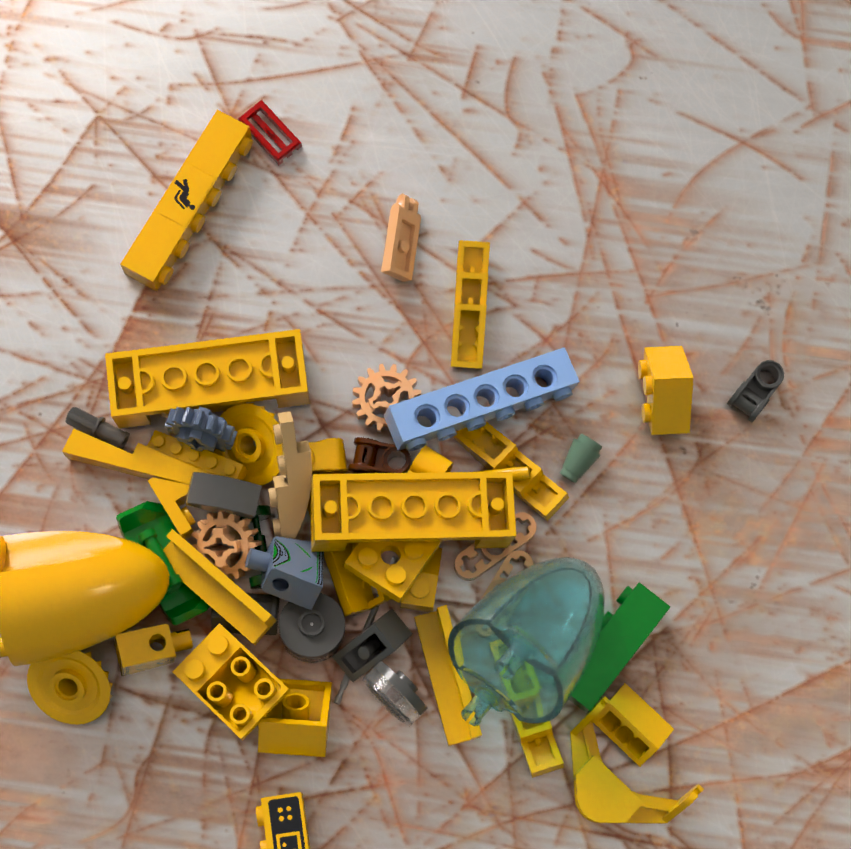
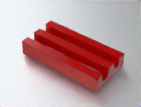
[238,100,302,166]

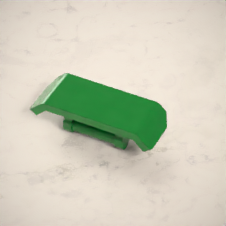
[116,501,210,625]

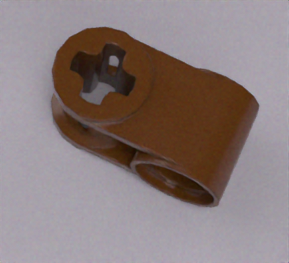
[348,437,412,474]

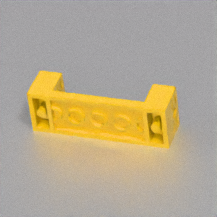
[105,329,310,429]
[310,471,516,552]

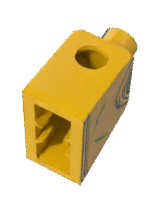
[114,624,193,676]

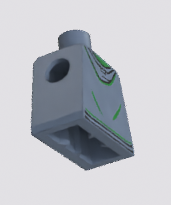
[245,536,324,610]

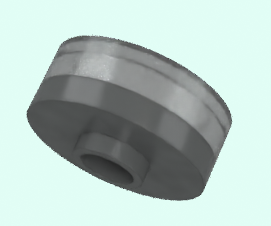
[279,593,346,663]
[362,661,428,727]

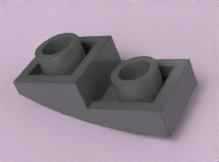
[185,472,262,519]

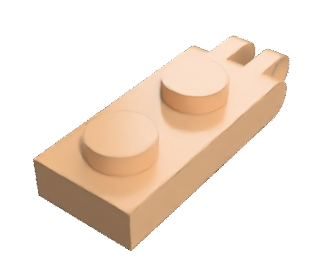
[381,194,421,282]

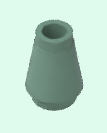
[560,434,602,483]

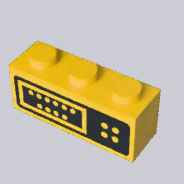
[256,792,310,849]

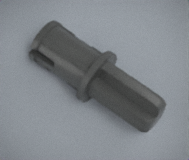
[65,407,130,450]

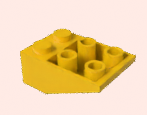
[172,623,290,741]

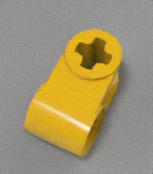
[309,438,348,476]

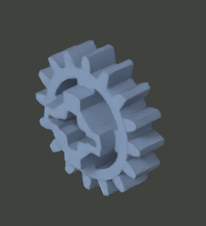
[164,407,237,452]

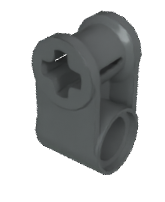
[726,360,784,422]

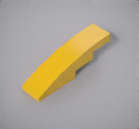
[451,240,490,369]
[453,421,569,521]
[488,635,564,778]

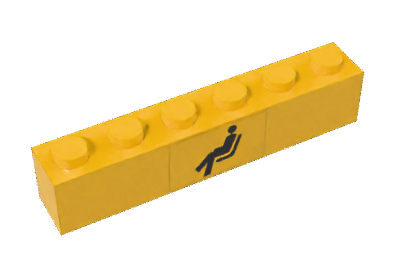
[120,110,253,291]

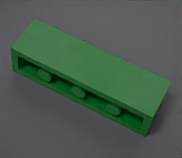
[555,582,670,714]

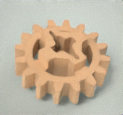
[352,364,421,434]
[191,511,262,580]

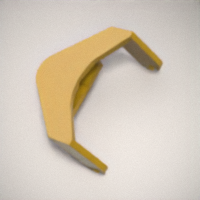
[570,696,704,824]

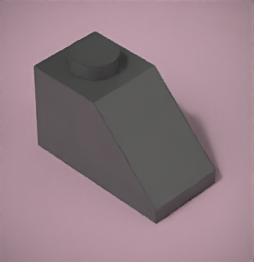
[332,609,412,682]

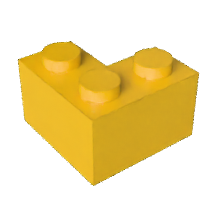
[638,346,694,435]

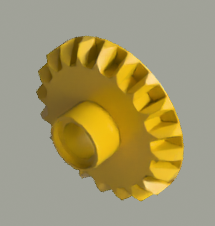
[214,403,283,485]
[27,651,113,725]

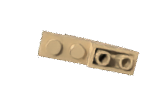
[268,411,312,539]

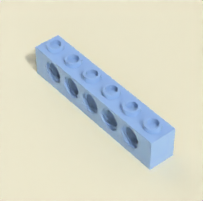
[384,347,580,451]

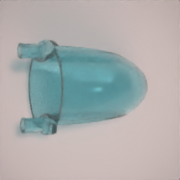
[448,557,605,726]

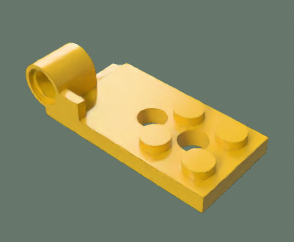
[343,445,454,603]

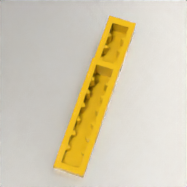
[62,428,210,485]

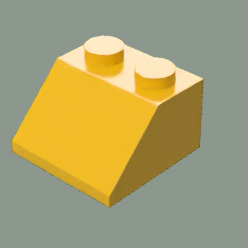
[258,678,332,757]

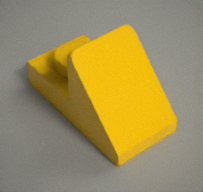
[147,477,196,540]

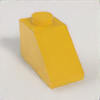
[400,547,442,612]

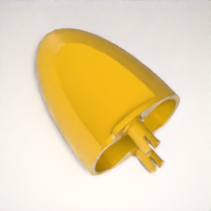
[0,531,170,666]

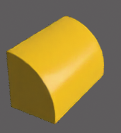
[592,683,674,767]

